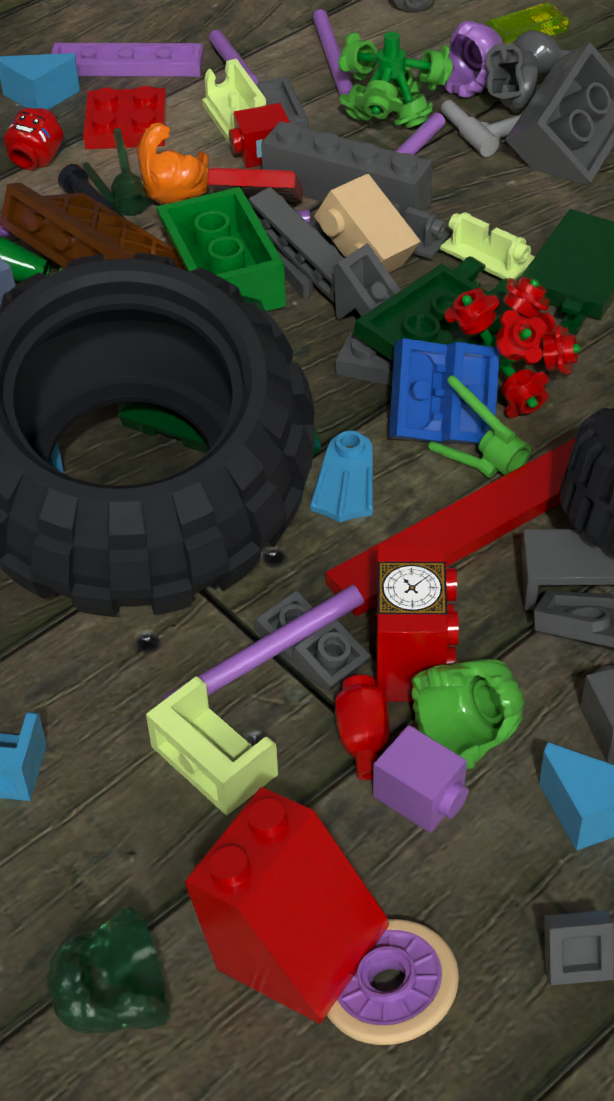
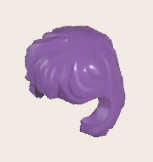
[444,21,504,98]

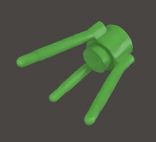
[428,375,532,478]

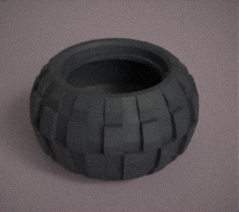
[0,253,315,617]

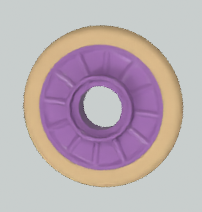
[327,919,459,1045]

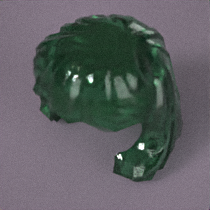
[46,905,171,1033]

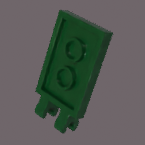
[518,209,614,335]
[353,256,513,362]

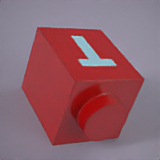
[229,103,290,169]

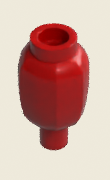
[335,675,390,780]

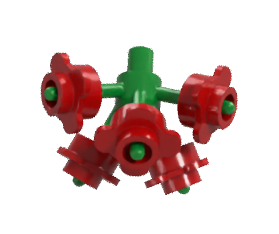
[444,276,580,418]

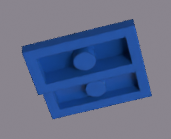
[389,338,499,445]

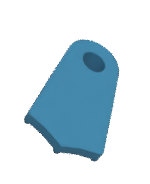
[310,431,373,522]

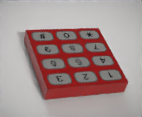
[207,167,303,203]

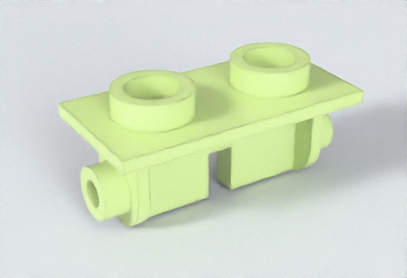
[440,212,535,280]

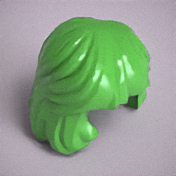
[411,659,525,771]

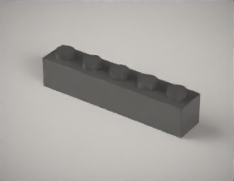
[248,187,344,302]

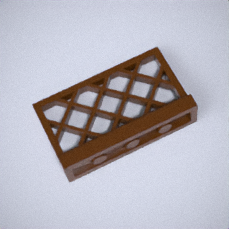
[0,183,185,270]

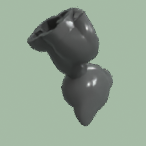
[486,30,574,114]

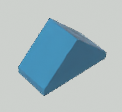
[0,53,80,110]
[539,742,614,851]

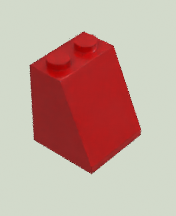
[185,787,389,1024]

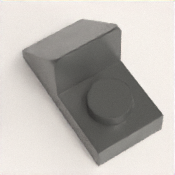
[333,243,401,320]

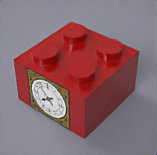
[377,545,459,702]

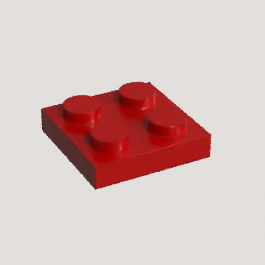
[83,86,167,149]

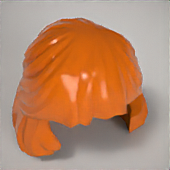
[137,123,209,205]

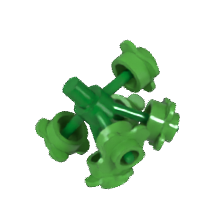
[338,31,453,128]

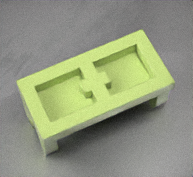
[202,58,266,145]

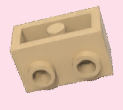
[314,174,421,273]

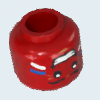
[3,108,64,170]

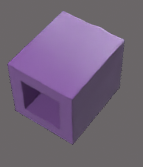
[373,725,469,833]

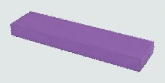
[51,43,204,77]

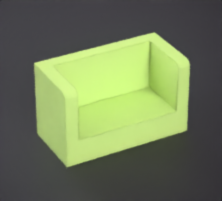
[146,676,278,816]

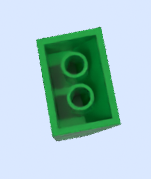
[156,187,286,311]

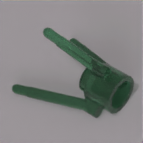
[82,128,153,216]

